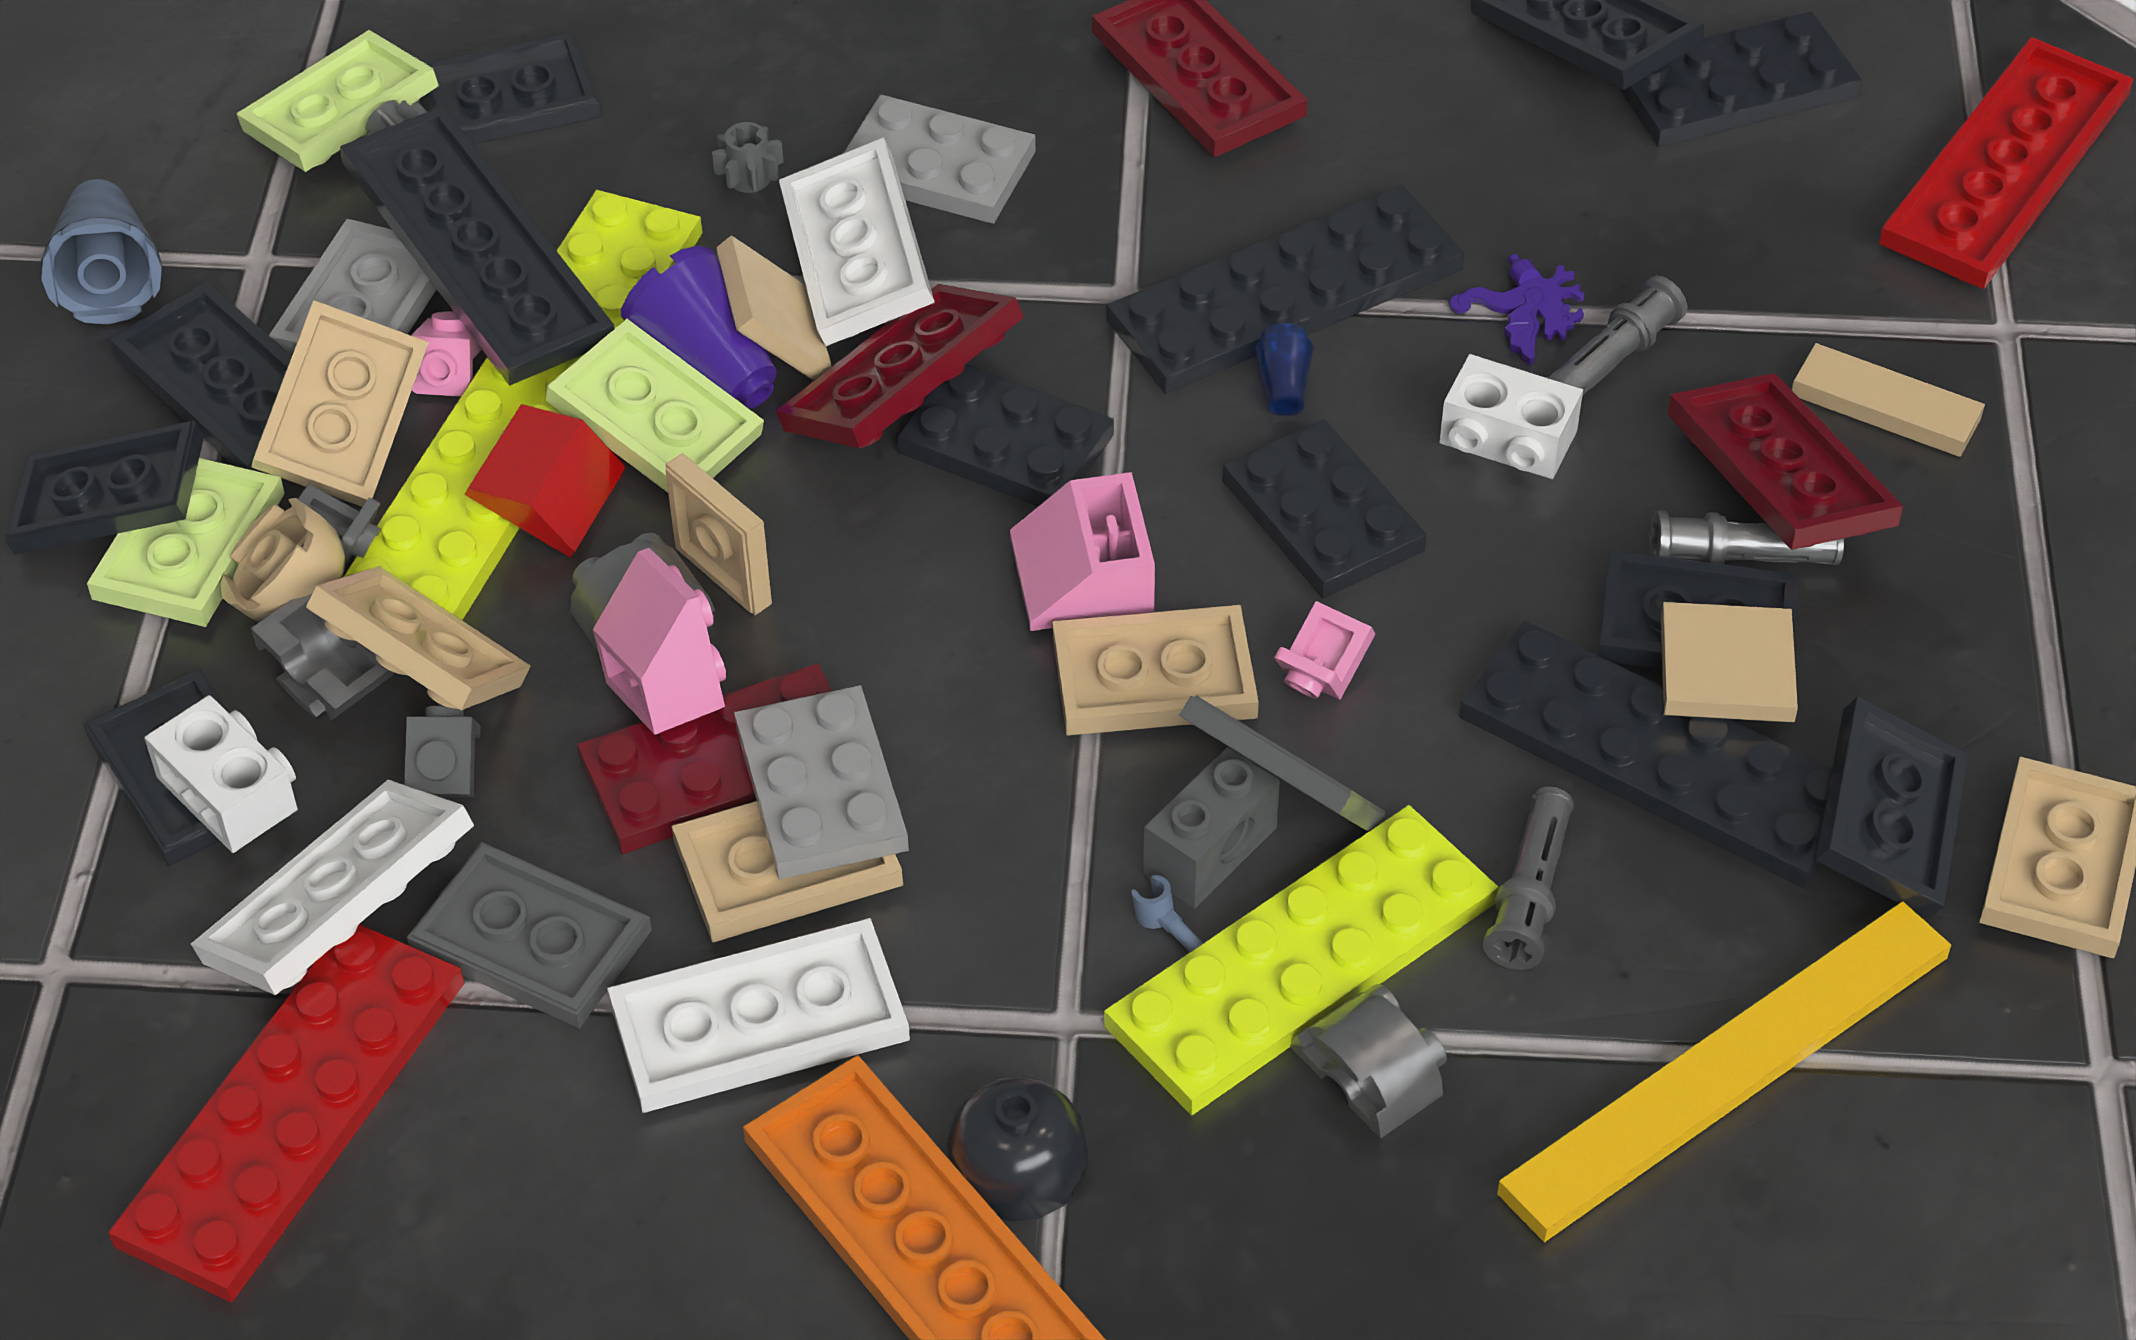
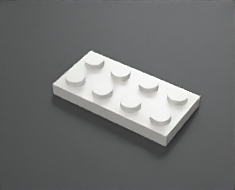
[779,137,935,346]
[191,780,474,995]
[607,918,910,1113]

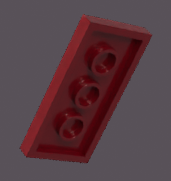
[1092,0,1307,157]
[775,284,1024,449]
[1667,373,1903,550]
[577,663,832,855]

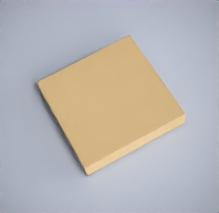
[716,235,832,380]
[665,453,772,615]
[1661,602,1798,722]

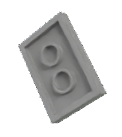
[844,94,1036,224]
[269,219,436,356]
[734,685,909,880]

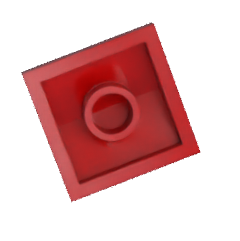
[464,404,626,558]

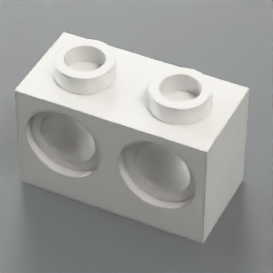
[1440,354,1583,479]
[144,695,298,853]

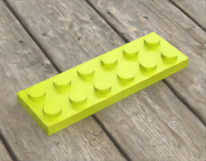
[1104,805,1499,1116]

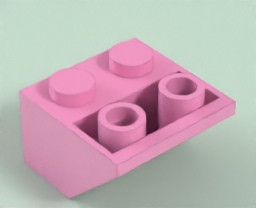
[1010,472,1155,631]
[593,548,726,735]

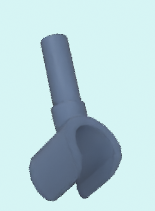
[1131,875,1203,952]

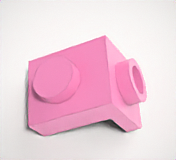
[411,312,482,396]
[1274,601,1375,700]

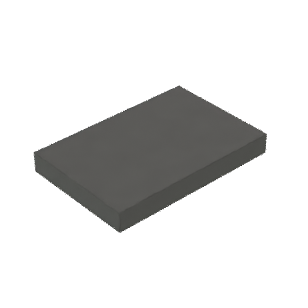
[1179,695,1388,832]
[407,842,652,1029]

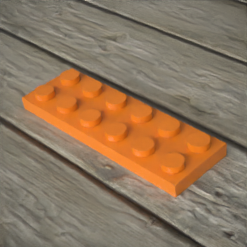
[743,1055,1106,1340]

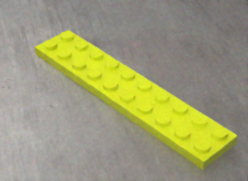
[344,190,702,620]

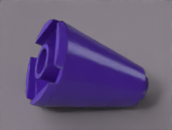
[621,246,777,409]

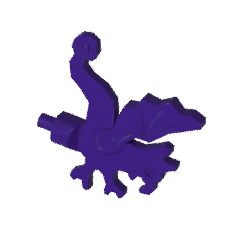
[1449,254,1584,365]

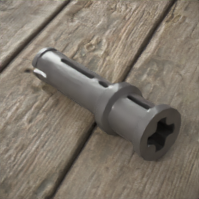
[1547,275,1688,396]
[1649,510,1844,565]
[1483,787,1574,970]

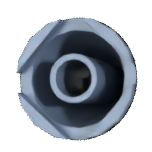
[41,179,162,324]

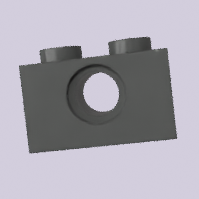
[1143,747,1280,909]

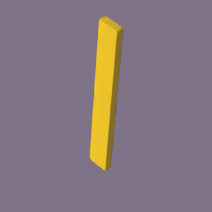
[1497,901,1951,1243]

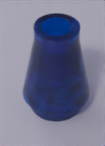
[1255,323,1314,416]

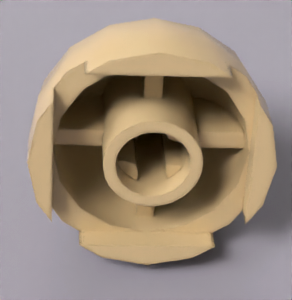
[220,498,345,622]

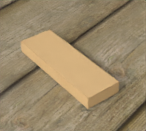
[1792,343,1985,457]

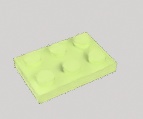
[236,30,439,172]
[546,319,764,492]
[87,458,285,627]

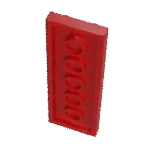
[1879,37,2134,289]
[108,924,465,1303]

